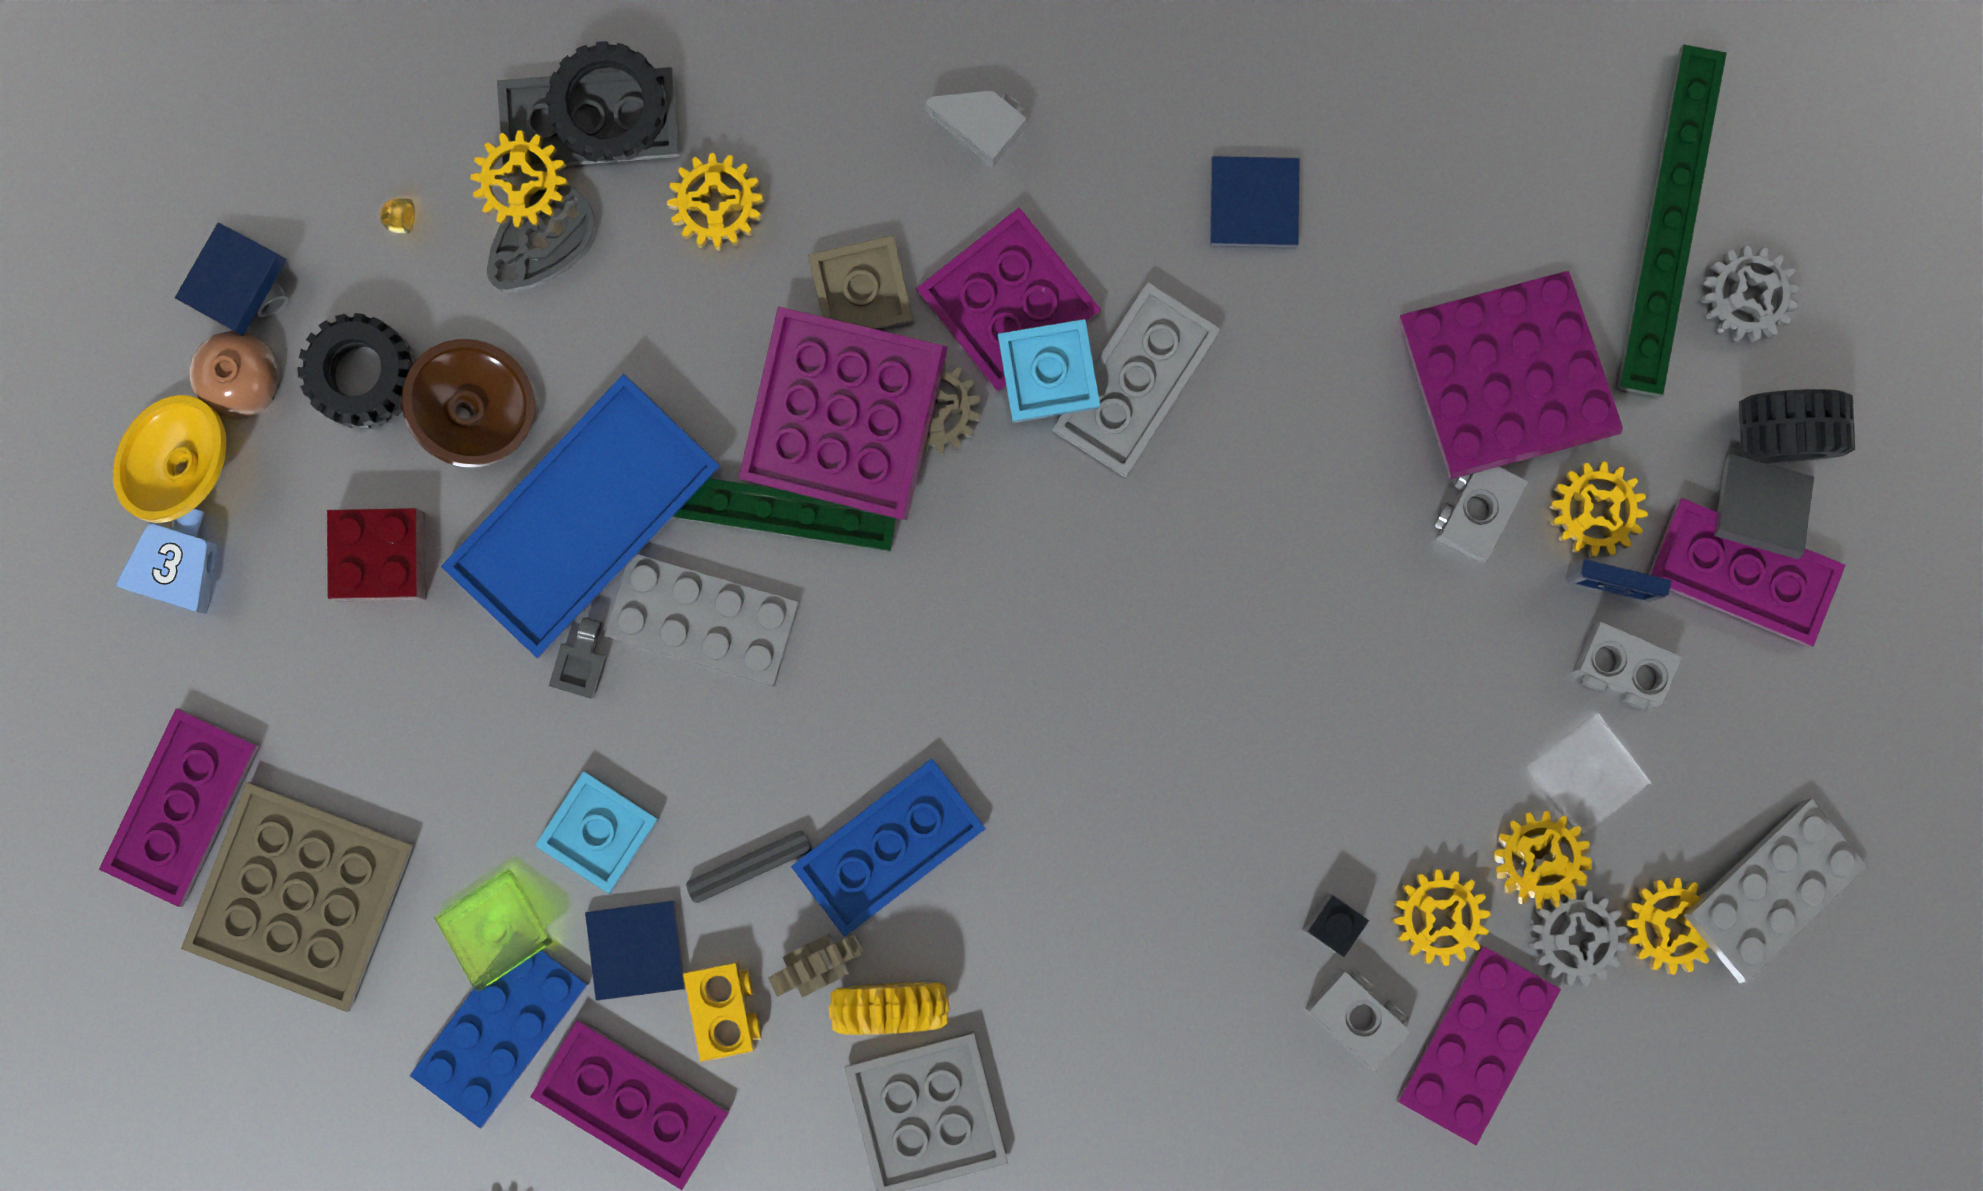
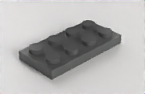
[497,67,680,169]

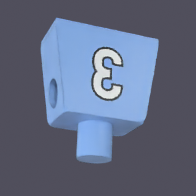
[116,509,217,614]

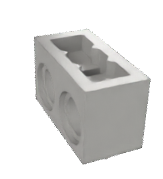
[1572,621,1683,711]

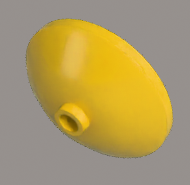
[113,395,226,523]

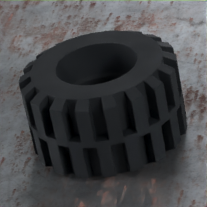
[297,313,416,429]
[1739,389,1855,462]

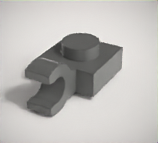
[549,617,606,698]

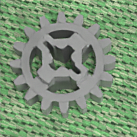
[1701,245,1800,343]
[1529,890,1628,986]

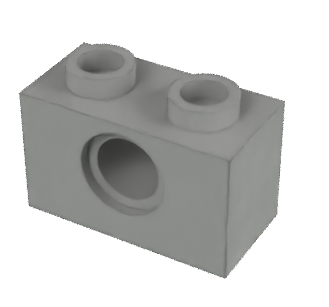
[1434,467,1529,563]
[1305,969,1412,1072]

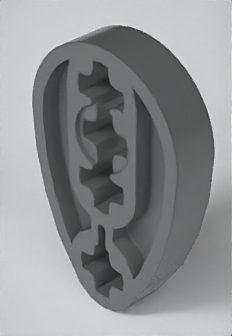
[486,185,596,293]

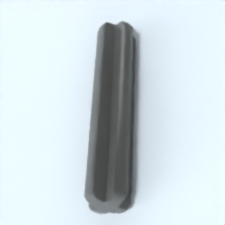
[686,831,812,903]

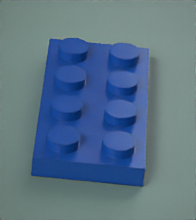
[791,759,986,937]
[409,931,589,1129]

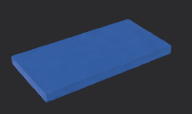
[441,374,721,658]

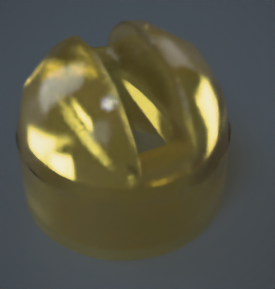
[379,198,415,234]

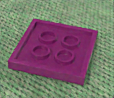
[916,207,1101,393]

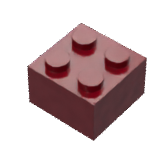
[327,508,426,602]

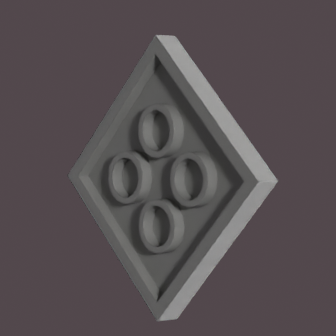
[845,1032,1008,1191]

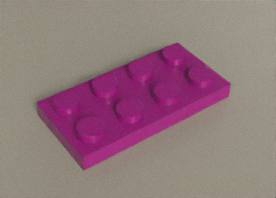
[1648,498,1846,647]
[99,708,259,907]
[1396,945,1561,1146]
[530,1019,730,1190]

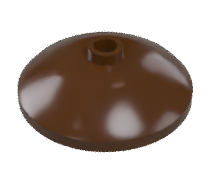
[401,339,535,467]

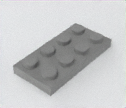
[1052,282,1221,478]
[604,554,799,687]
[1684,799,1868,983]

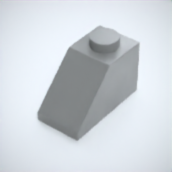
[925,90,1027,167]

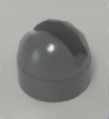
[256,281,289,317]

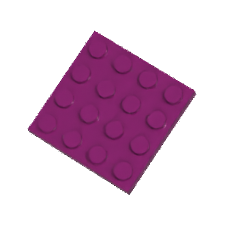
[1399,270,1623,479]
[738,306,948,520]

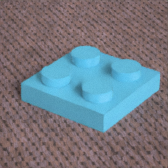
[998,319,1100,423]
[535,771,659,894]

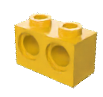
[683,961,762,1062]

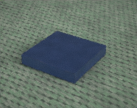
[1210,156,1300,247]
[174,222,287,336]
[1565,559,1672,602]
[585,900,685,1001]

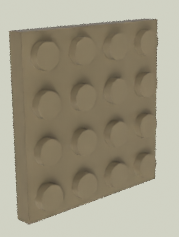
[181,782,414,1012]

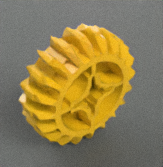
[828,981,949,1035]

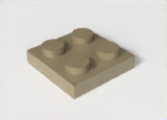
[808,235,914,330]

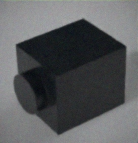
[1302,893,1370,957]

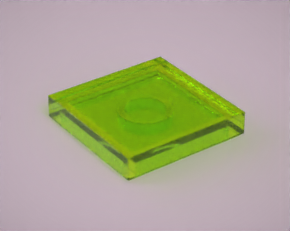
[434,868,553,992]

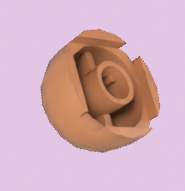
[189,331,281,420]

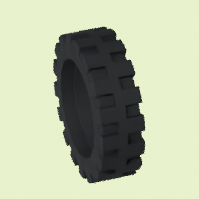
[546,41,667,164]

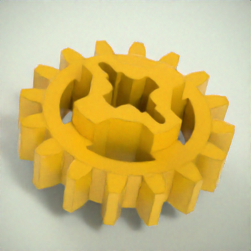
[470,130,569,228]
[667,153,764,251]
[1549,461,1648,558]
[1494,811,1592,909]
[1392,869,1491,966]
[1623,877,1710,975]

